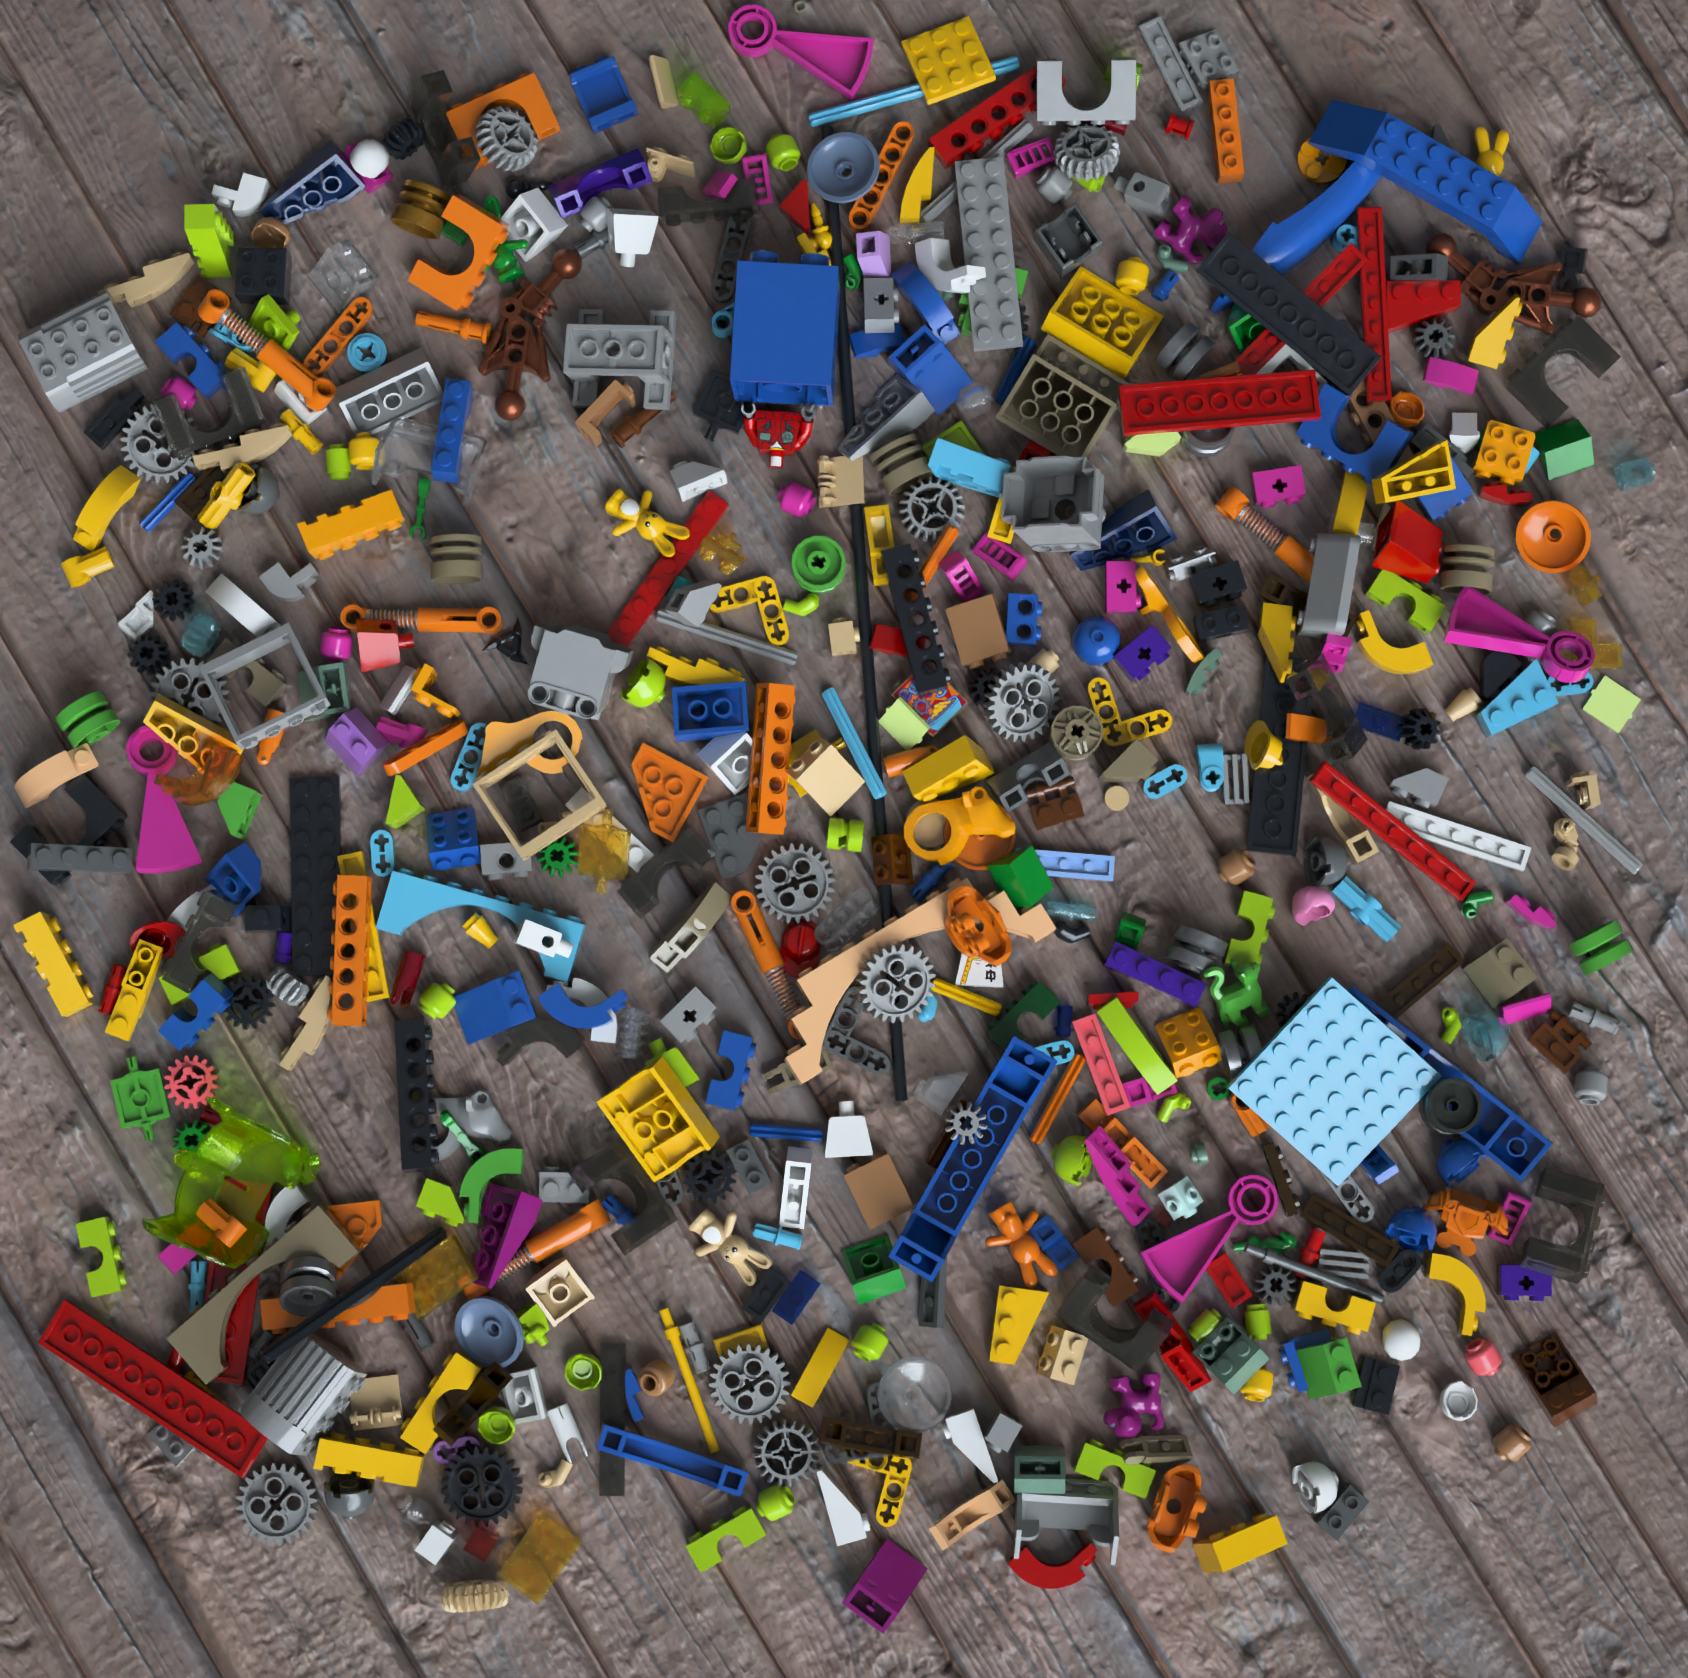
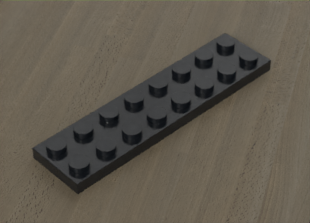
[1196,232,1382,396]
[1246,655,1316,856]
[289,777,344,976]

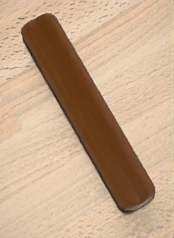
[926,1100,972,1168]

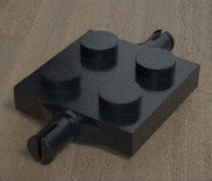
[693,369,752,442]

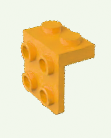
[1471,420,1535,487]
[410,663,461,719]
[1156,1008,1222,1078]

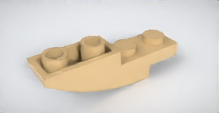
[98,252,195,308]
[193,423,292,474]
[279,975,333,1071]

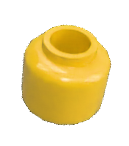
[1115,257,1149,295]
[348,432,381,470]
[1240,1364,1274,1402]

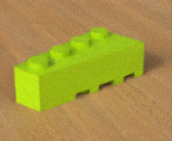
[184,204,235,278]

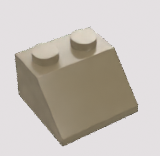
[1099,739,1158,783]
[1463,938,1537,1009]

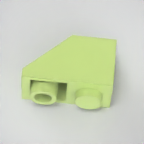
[1123,432,1181,457]

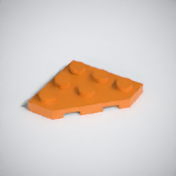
[631,743,709,843]
[304,1200,383,1281]

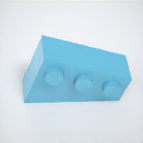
[928,438,1015,498]
[1476,659,1558,738]

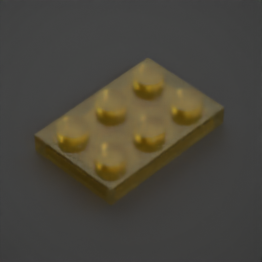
[395,1235,479,1319]
[497,1512,583,1604]

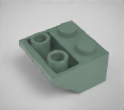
[297,662,353,722]
[1192,1317,1270,1394]
[1014,1445,1066,1494]

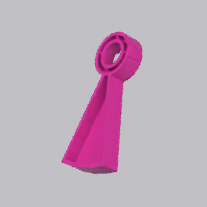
[728,5,874,101]
[1444,587,1595,683]
[126,725,202,873]
[1138,1175,1278,1303]

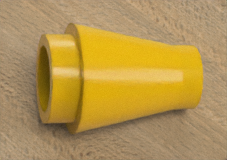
[462,912,499,949]

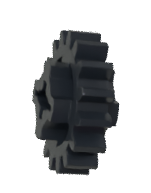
[224,976,276,1030]
[683,1150,737,1204]

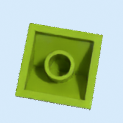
[386,775,426,829]

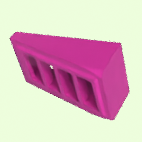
[1005,137,1055,179]
[742,154,773,207]
[971,531,1027,582]
[938,550,984,603]
[1488,1188,1532,1246]

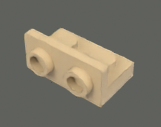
[1564,771,1601,810]

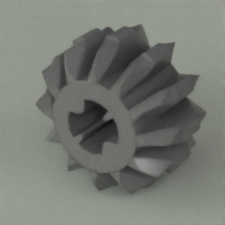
[1413,317,1455,358]
[1254,1264,1296,1306]

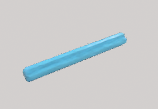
[822,687,887,799]

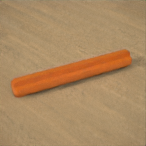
[904,524,959,602]
[1029,1053,1086,1144]

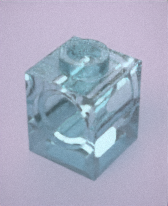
[1614,457,1656,492]

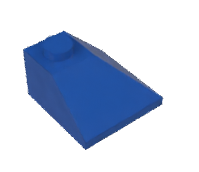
[204,842,261,917]

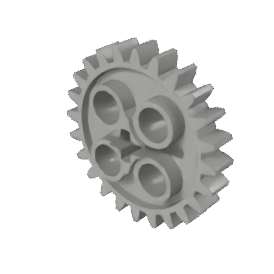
[120,403,201,484]
[148,658,230,723]
[983,662,1060,742]
[755,843,835,924]
[856,942,936,1023]
[709,1342,791,1425]
[235,1462,319,1546]

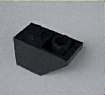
[1479,650,1522,701]

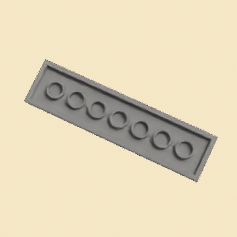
[955,157,1023,352]

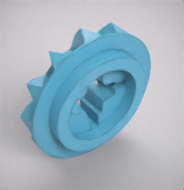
[347,333,387,373]

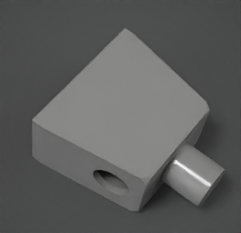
[1114,172,1173,222]

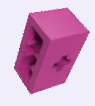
[1250,465,1306,508]
[1105,561,1141,614]

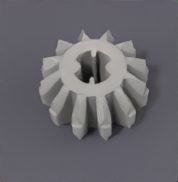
[181,527,224,570]
[266,966,309,1006]
[945,1102,987,1144]

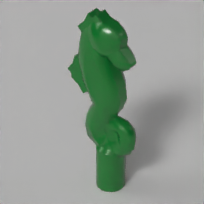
[1232,1231,1297,1254]

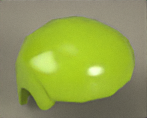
[710,127,747,164]
[564,1352,602,1391]
[477,1406,516,1444]

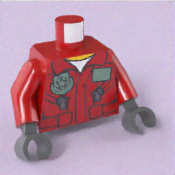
[741,400,817,469]

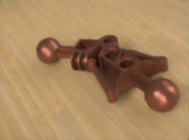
[1426,233,1601,335]
[478,249,582,421]

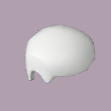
[350,139,389,178]
[1382,1319,1421,1361]
[1439,1381,1478,1421]

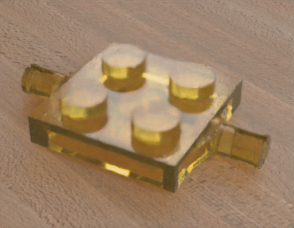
[577,809,631,894]

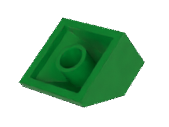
[1227,303,1266,355]

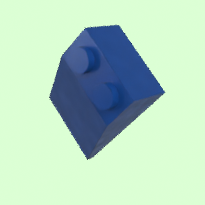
[672,681,749,742]
[454,971,539,1045]

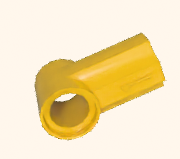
[224,348,276,393]
[61,547,115,588]

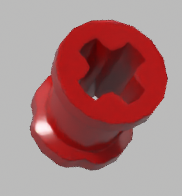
[1165,112,1195,141]

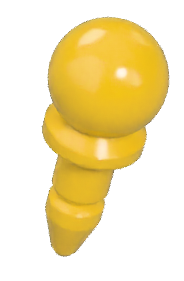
[811,203,832,250]

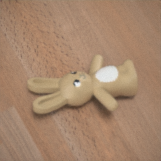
[688,1207,772,1286]

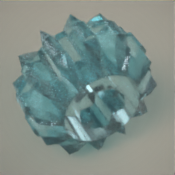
[181,614,221,658]

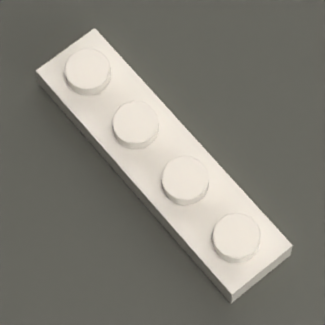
[565,787,654,873]

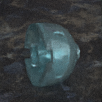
[1462,1010,1510,1061]

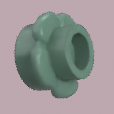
[1190,1142,1209,1167]

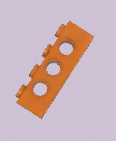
[1207,78,1244,184]

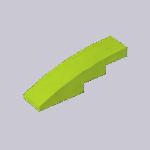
[1096,996,1178,1095]

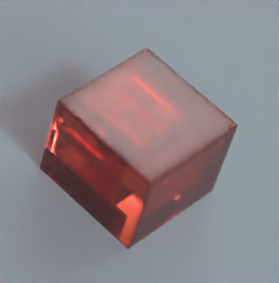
[1155,1210,1172,1227]

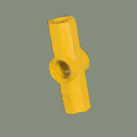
[197,461,256,530]

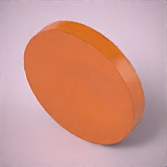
[943,803,1015,870]

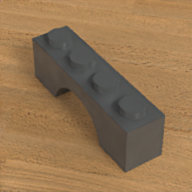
[27,843,133,875]

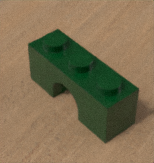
[986,981,1061,1052]

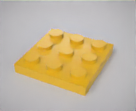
[901,16,996,105]

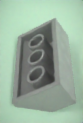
[335,347,444,436]

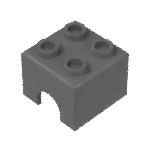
[1033,203,1103,278]

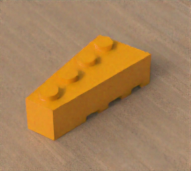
[297,490,406,560]

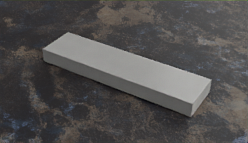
[1138,15,1203,114]

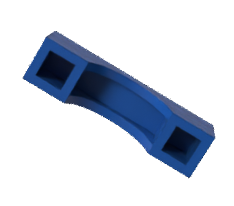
[431,378,474,483]

